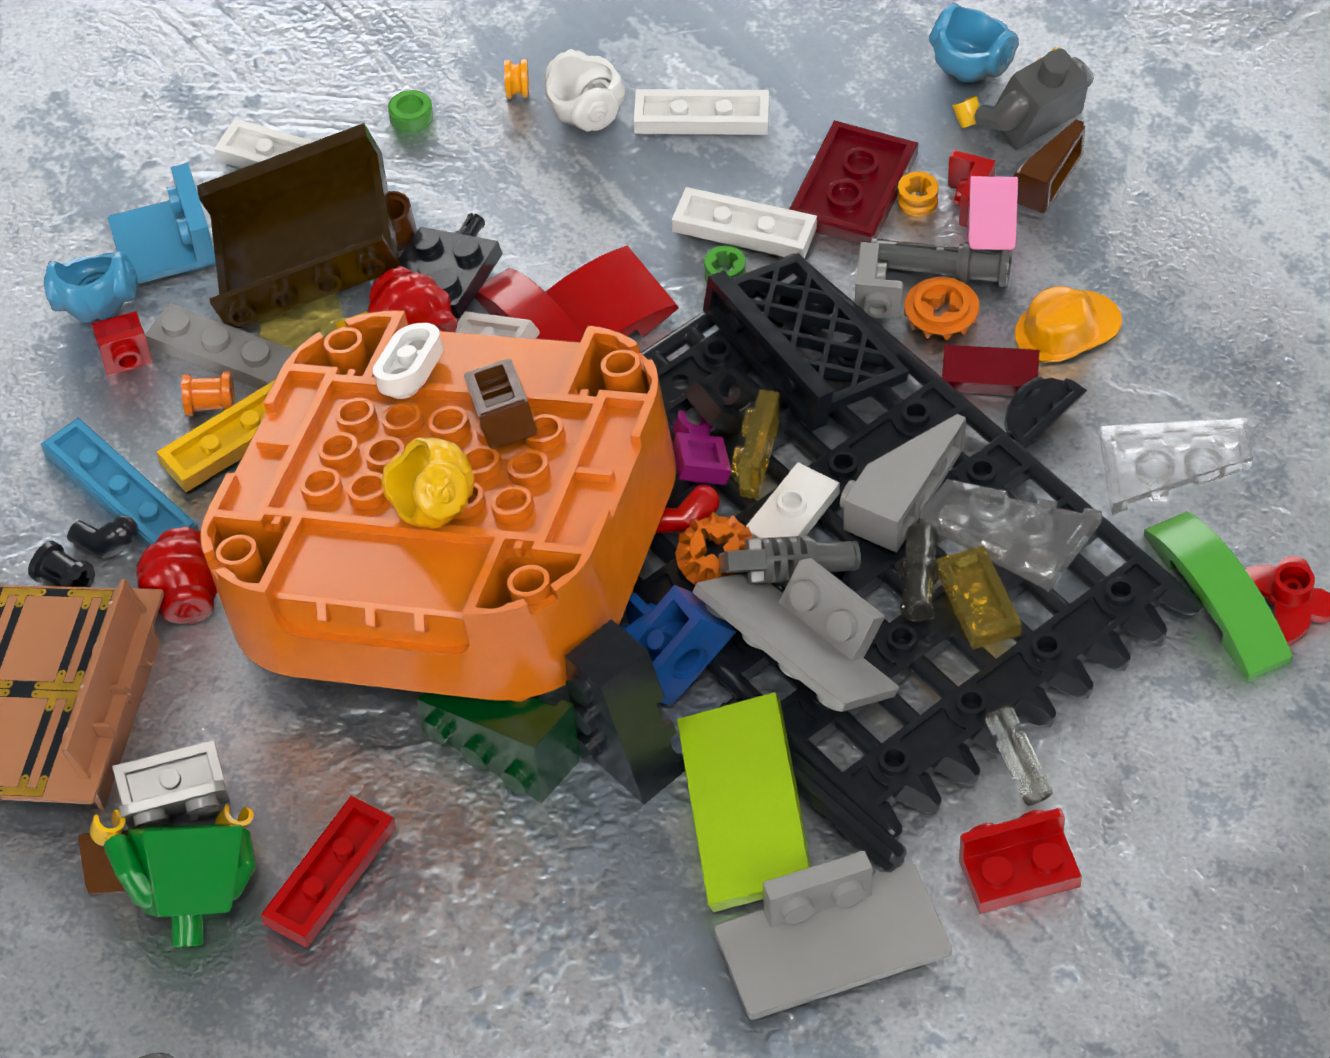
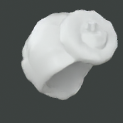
[545,49,625,132]

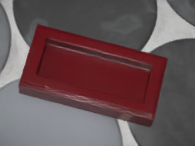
[942,344,1040,396]

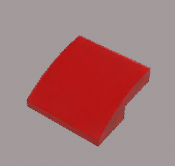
[546,245,679,338]

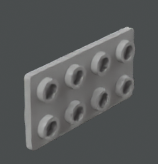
[692,558,899,712]
[714,850,952,1020]

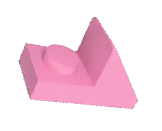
[967,176,1018,250]

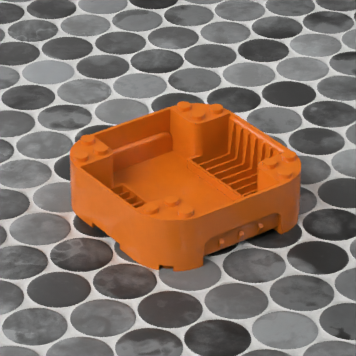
[201,311,677,702]

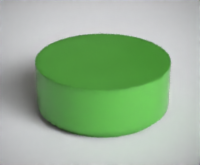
[388,90,433,133]

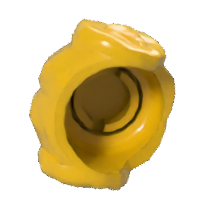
[381,438,474,529]

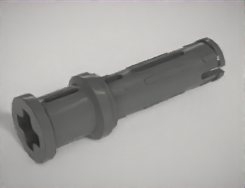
[871,237,1012,288]

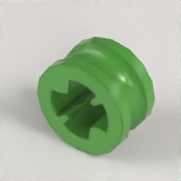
[704,245,746,283]

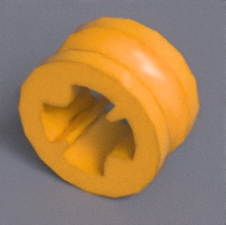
[504,59,529,99]
[897,171,939,217]

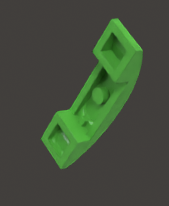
[1143,511,1293,681]

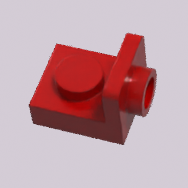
[948,150,996,227]
[91,311,152,376]

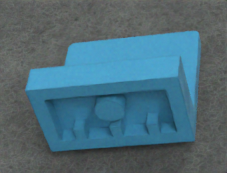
[108,163,216,284]

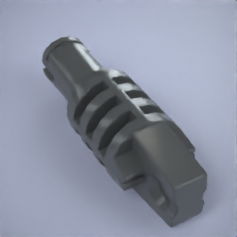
[719,536,861,584]

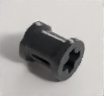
[28,541,95,587]

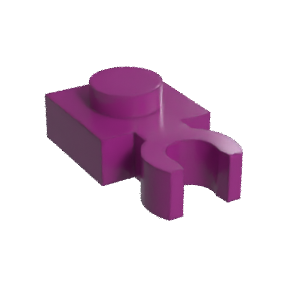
[672,411,732,485]

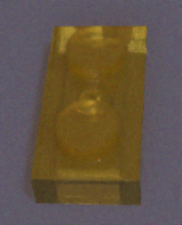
[732,389,779,499]
[936,545,1022,649]

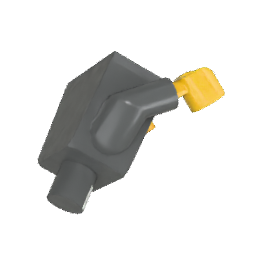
[952,46,1094,150]

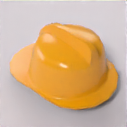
[1015,286,1122,363]

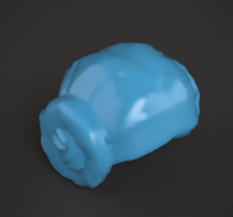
[929,3,1019,83]
[44,250,138,322]

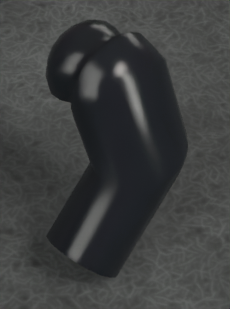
[67,515,138,559]

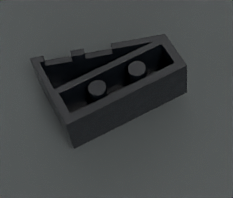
[564,619,686,805]

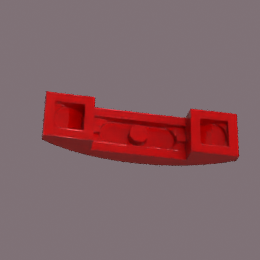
[474,268,583,343]

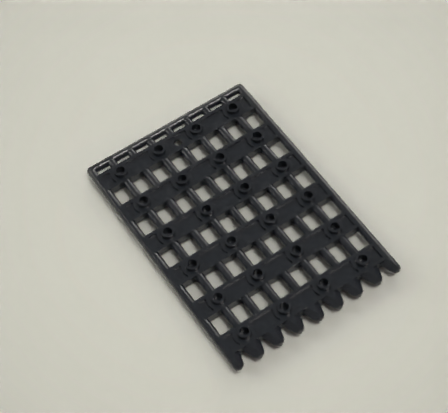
[631,253,1202,840]

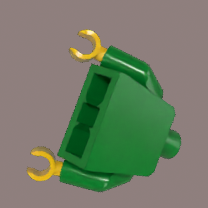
[90,804,256,947]

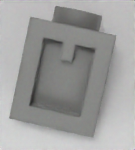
[855,242,903,318]

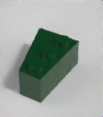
[417,692,580,804]

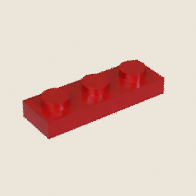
[261,796,396,948]

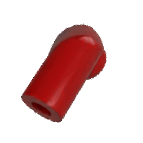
[655,484,720,533]

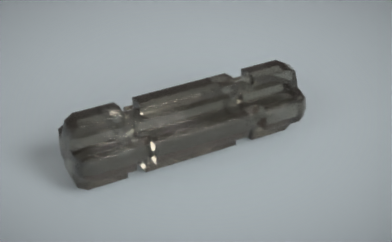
[985,705,1053,806]

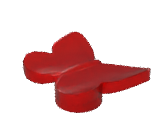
[1245,556,1330,646]

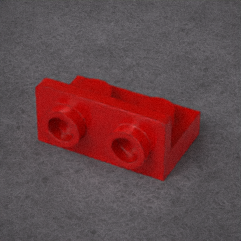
[959,808,1082,914]

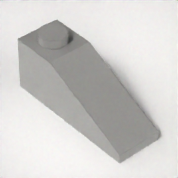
[839,414,966,553]

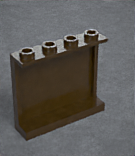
[197,123,400,329]

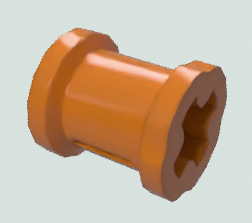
[181,371,235,417]

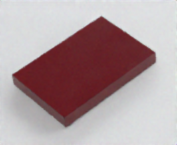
[789,120,919,245]

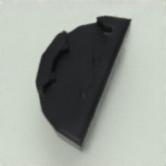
[1004,377,1087,449]

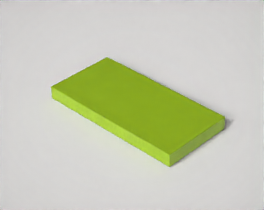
[677,692,812,912]

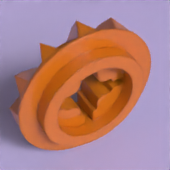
[904,277,979,341]
[675,512,753,585]

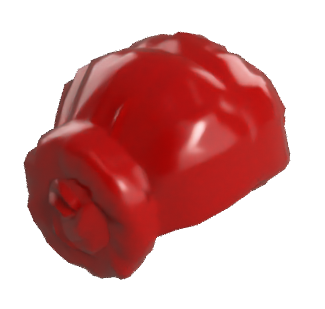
[367,266,458,333]
[136,526,218,625]

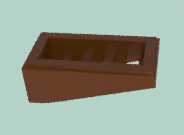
[1014,119,1085,213]
[464,358,537,449]

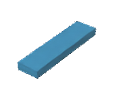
[41,417,199,548]

